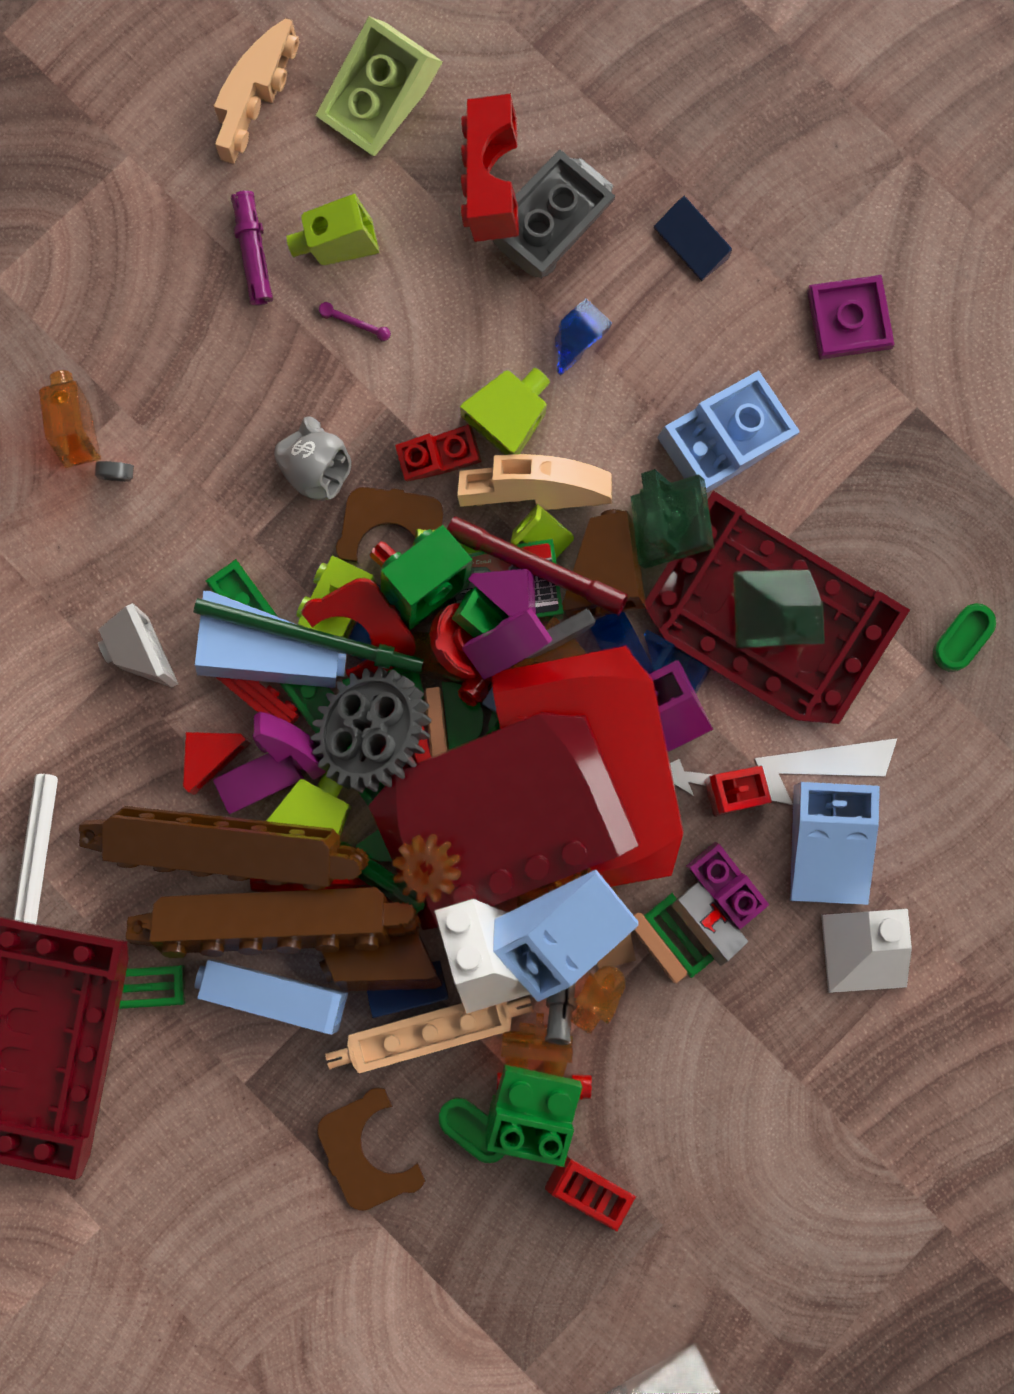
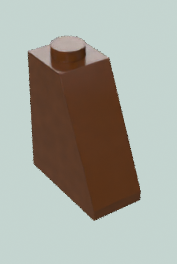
[562,509,646,618]
[319,932,442,991]

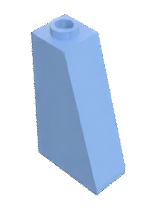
[195,591,346,688]
[194,959,348,1035]

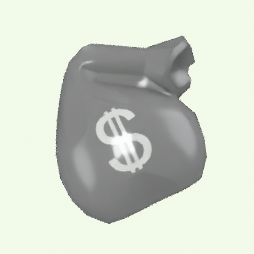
[274,416,351,501]

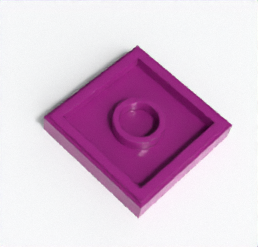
[807,275,895,360]

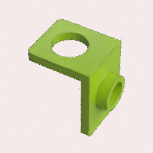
[511,504,574,559]

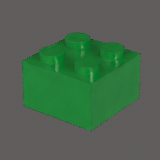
[381,525,473,631]

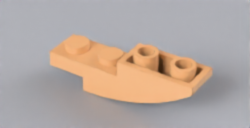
[214,18,299,164]
[457,454,612,510]

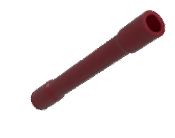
[447,516,628,616]

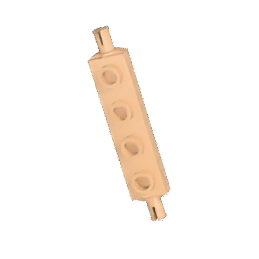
[325,996,534,1073]

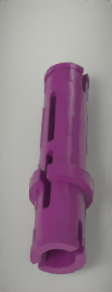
[231,190,273,305]

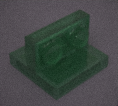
[630,469,714,569]

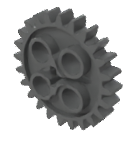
[311,667,431,793]

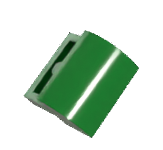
[486,1064,582,1167]

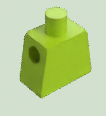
[286,194,380,265]
[460,367,550,455]
[267,772,351,838]

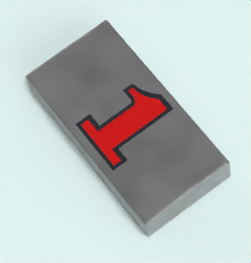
[671,881,749,966]

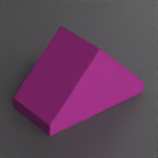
[468,569,536,617]

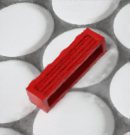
[216,677,300,725]

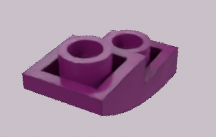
[462,607,553,679]
[253,712,326,780]
[213,753,304,814]
[686,842,769,929]

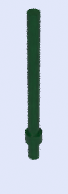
[193,598,424,674]

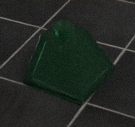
[733,570,825,648]

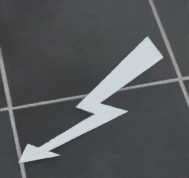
[670,738,897,805]

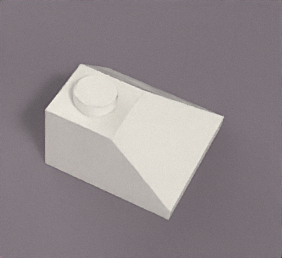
[98,603,178,687]
[821,909,912,993]

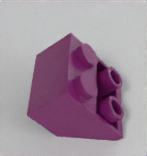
[649,661,714,752]

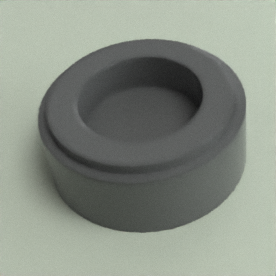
[95,461,134,482]

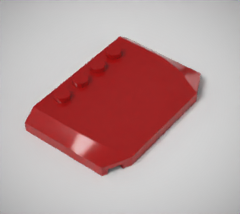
[492,645,684,898]

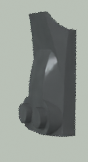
[492,149,615,279]

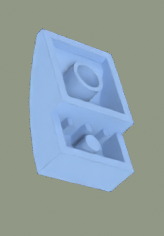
[657,371,800,499]

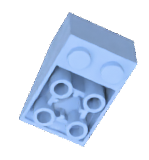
[790,782,880,905]
[493,870,639,1002]

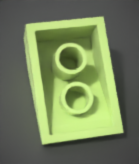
[315,16,443,156]

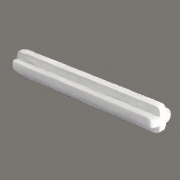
[13,774,58,923]

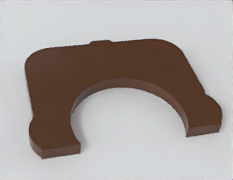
[336,487,444,562]
[317,1087,426,1211]

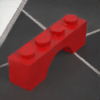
[461,93,519,242]

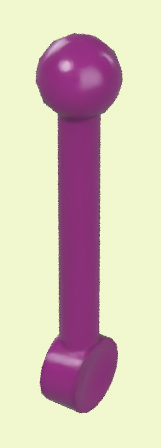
[319,302,391,341]

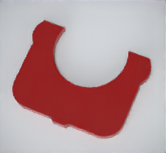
[301,578,416,679]

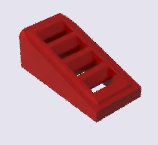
[545,1156,636,1232]

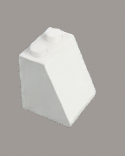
[435,899,530,1014]

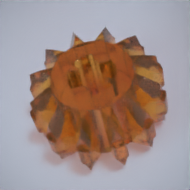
[392,834,461,903]

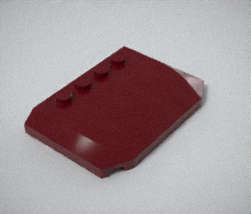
[645,490,910,724]
[369,712,640,930]
[0,917,129,1180]

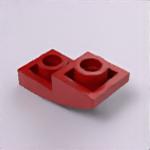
[395,424,482,481]

